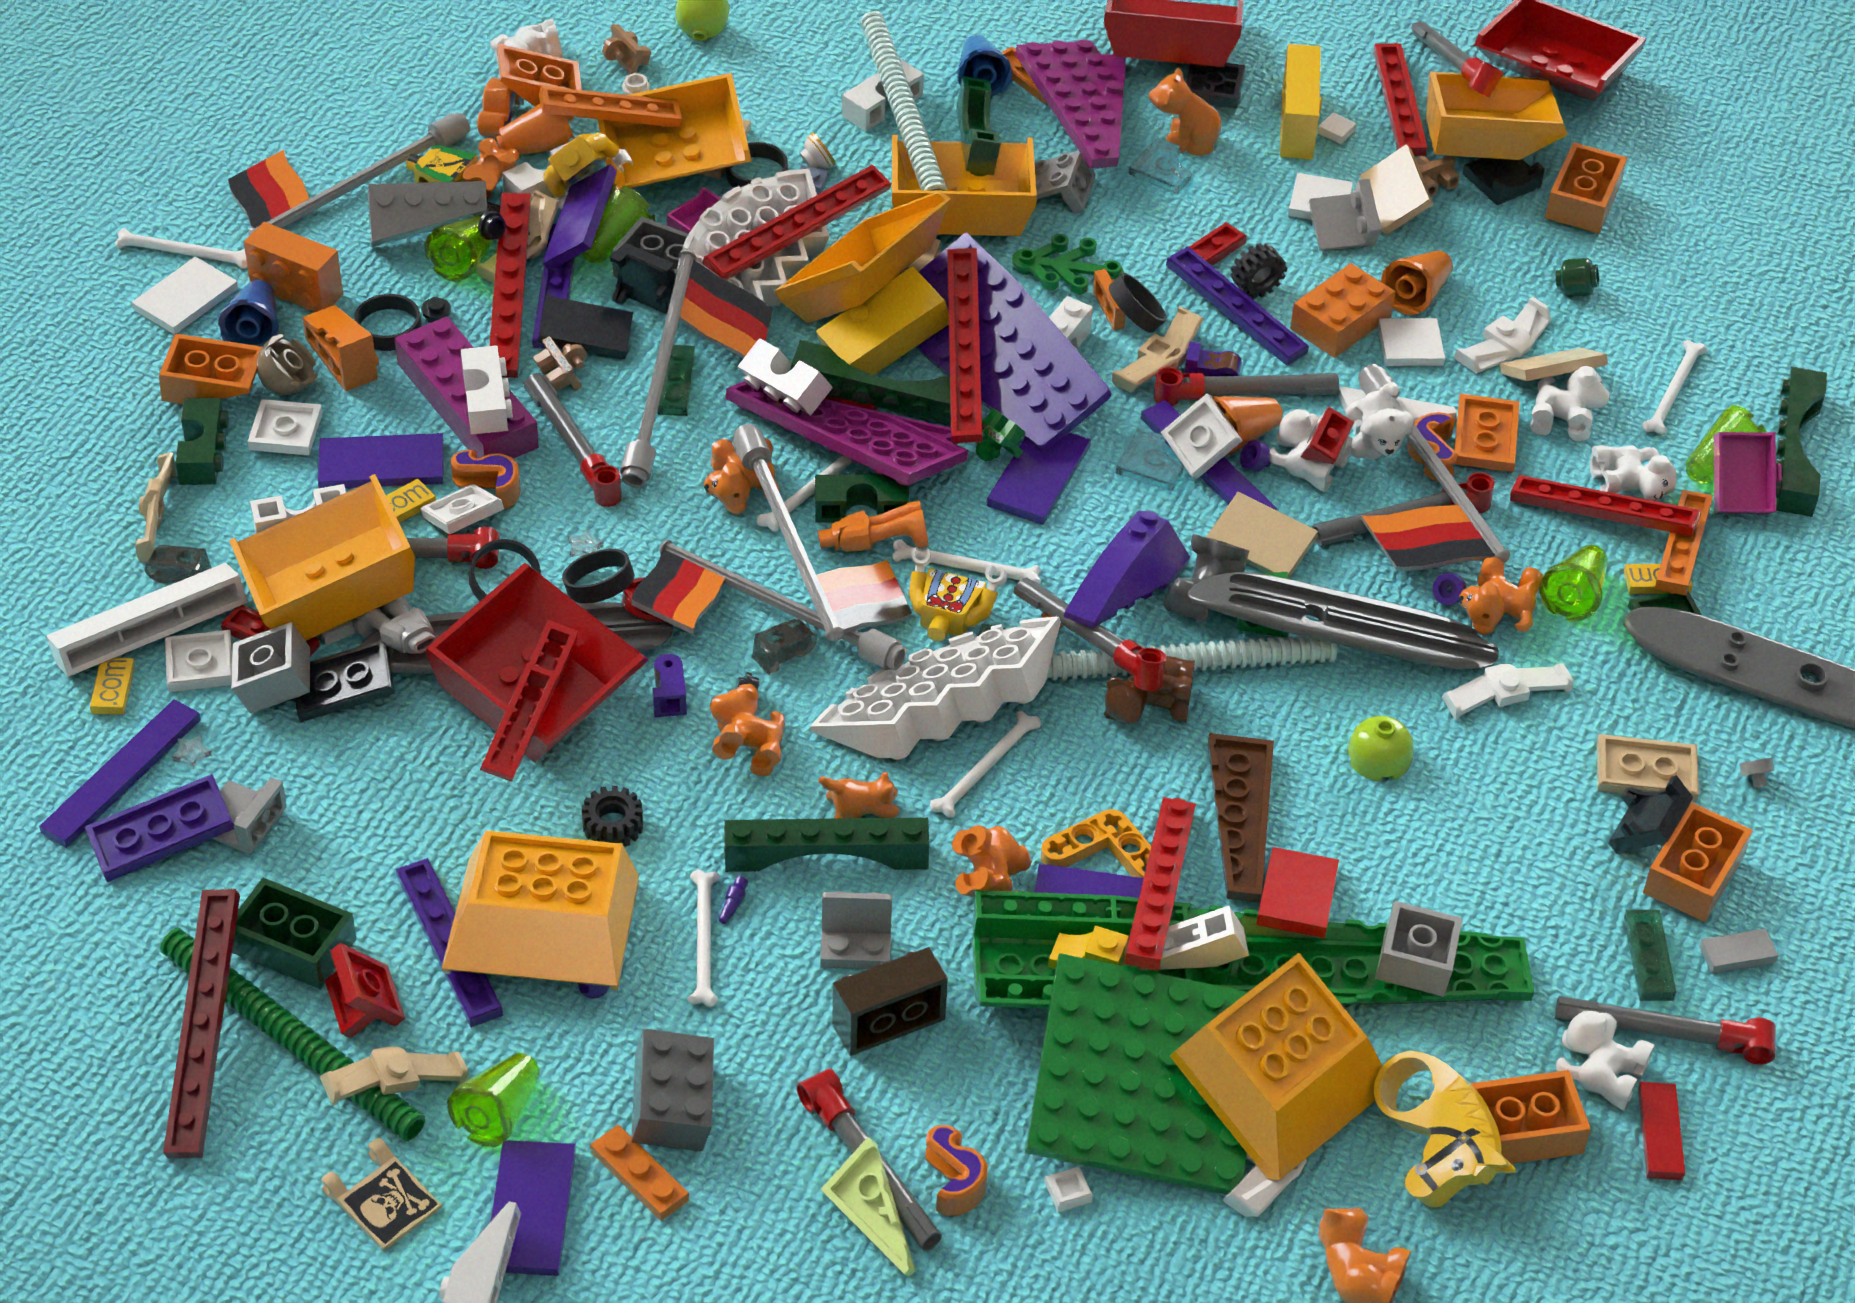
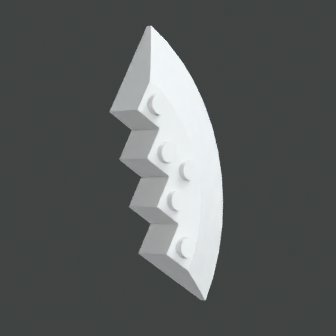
[677,169,829,306]
[810,616,1061,760]

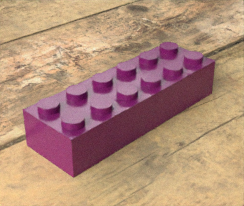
[395,316,539,459]

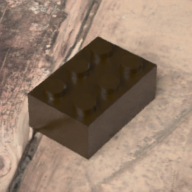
[832,947,948,1056]

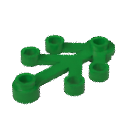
[1012,234,1124,295]

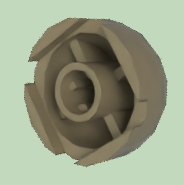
[256,334,318,396]

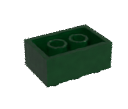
[232,877,357,989]

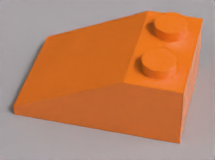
[497,44,582,121]
[159,333,262,404]

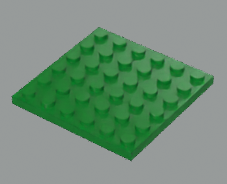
[1025,953,1248,1195]

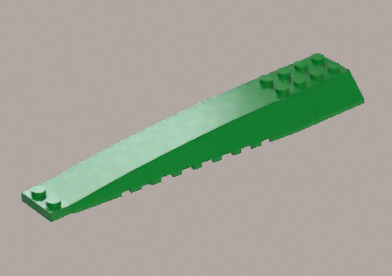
[972,890,1534,1009]

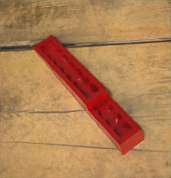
[480,620,579,782]

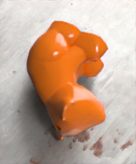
[1149,68,1222,156]
[1318,1207,1411,1303]

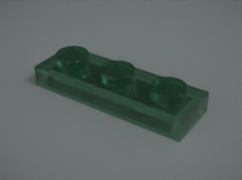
[657,345,695,416]
[1624,910,1677,1001]

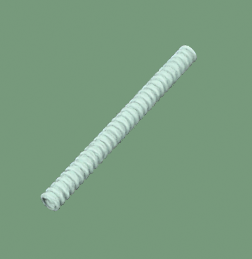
[861,11,948,191]
[1046,636,1337,681]

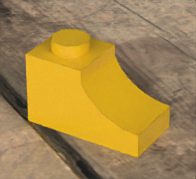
[1048,926,1129,969]

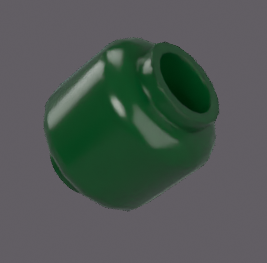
[1555,258,1599,297]

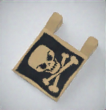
[321,1138,442,1252]

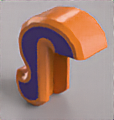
[477,77,524,137]
[1406,412,1458,482]
[451,450,521,509]
[925,1125,988,1216]

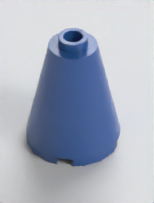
[957,35,1012,99]
[218,280,279,347]

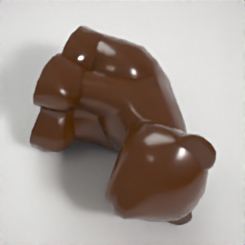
[1104,656,1195,724]

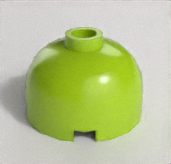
[675,0,730,41]
[1347,715,1414,781]

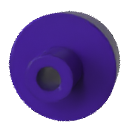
[1240,440,1271,472]
[1432,573,1467,605]

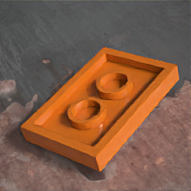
[1454,394,1520,472]

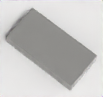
[1699,929,1778,974]

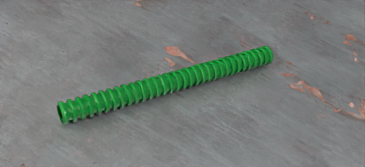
[160,928,425,1141]

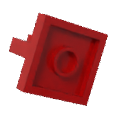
[325,943,406,1038]

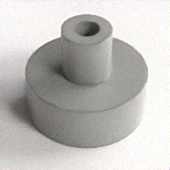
[1739,758,1775,788]

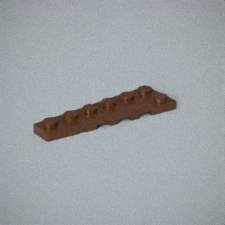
[1208,733,1274,903]

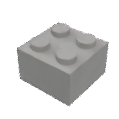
[231,622,310,714]
[1375,900,1463,997]

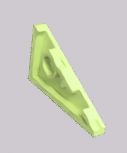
[821,1137,916,1277]

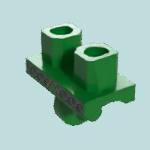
[976,408,1026,461]

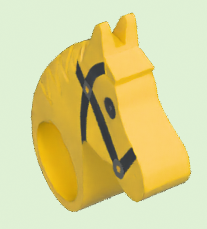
[1374,1051,1516,1208]

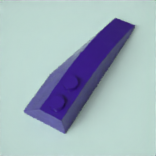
[1064,510,1190,628]

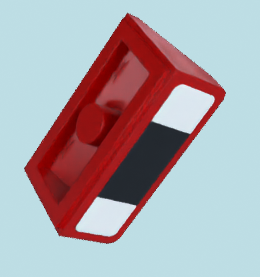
[1300,406,1354,464]

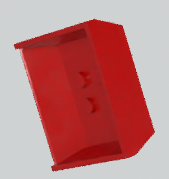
[1104,0,1244,67]
[1474,0,1646,102]
[426,563,649,763]

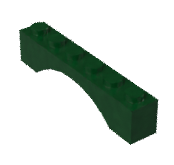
[956,76,1001,177]
[790,340,951,426]
[1776,366,1827,517]
[724,817,930,872]

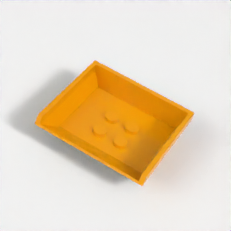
[1426,72,1568,160]
[598,73,752,192]
[892,135,1037,236]
[774,190,951,324]
[229,474,415,641]
[442,830,639,990]
[1170,953,1383,1180]

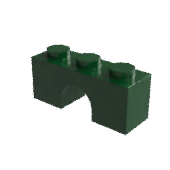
[175,398,229,485]
[815,474,909,523]

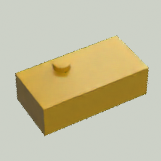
[1280,44,1322,159]
[816,266,949,375]

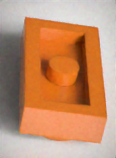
[1093,269,1126,330]

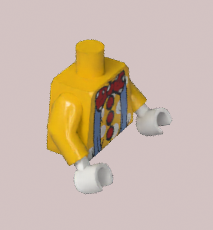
[543,133,633,210]
[909,547,1007,641]

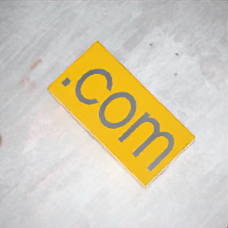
[386,479,436,523]
[1623,564,1693,594]
[90,658,135,715]

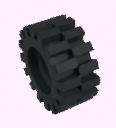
[1230,243,1287,299]
[582,786,643,847]

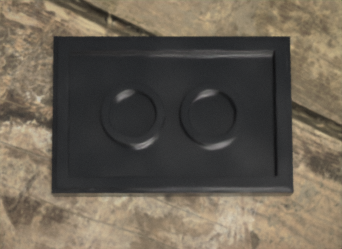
[537,295,633,359]
[295,640,395,722]

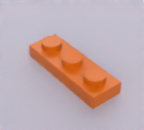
[590,1124,689,1221]

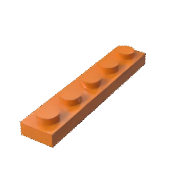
[539,86,682,128]
[1655,490,1713,595]

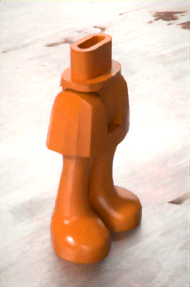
[818,501,929,552]

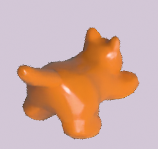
[462,138,520,199]
[819,772,899,819]

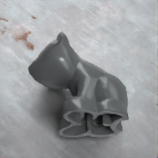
[1164,534,1250,622]

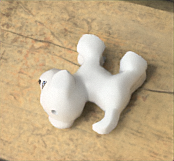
[491,19,563,64]
[1530,366,1610,442]
[1345,382,1414,460]
[1269,409,1352,492]
[1589,445,1677,501]
[1555,1011,1655,1111]

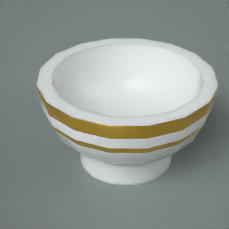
[799,132,836,169]

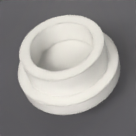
[622,73,650,95]

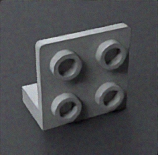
[1035,151,1096,214]
[1308,179,1382,251]
[212,777,287,855]
[820,891,892,969]

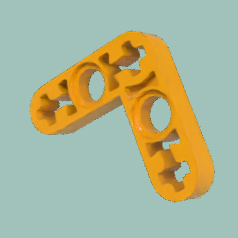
[1041,809,1151,878]

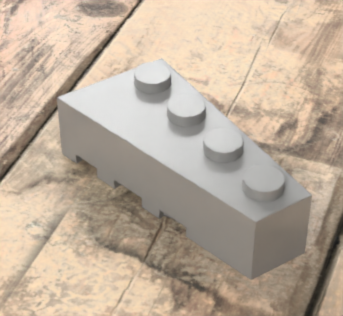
[368,181,487,248]

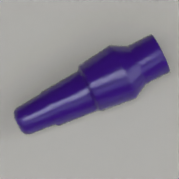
[718,876,749,924]

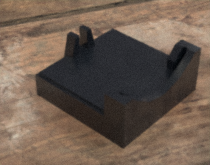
[1186,62,1245,109]
[1463,158,1545,206]
[610,242,675,314]
[1608,775,1694,854]

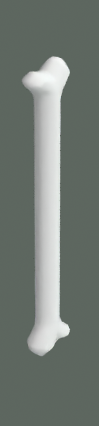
[115,228,247,269]
[1642,340,1707,436]
[757,455,853,532]
[892,540,1041,585]
[930,711,1041,818]
[687,869,720,1007]

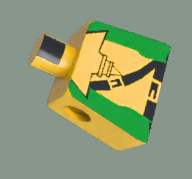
[406,145,478,183]

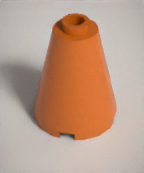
[496,103,574,155]
[1381,250,1453,315]
[1212,396,1283,456]

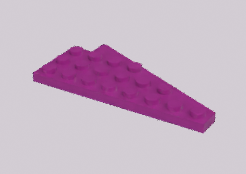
[1015,39,1126,169]
[725,381,968,485]

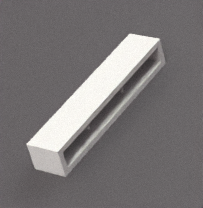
[46,563,248,677]

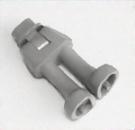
[352,596,437,654]

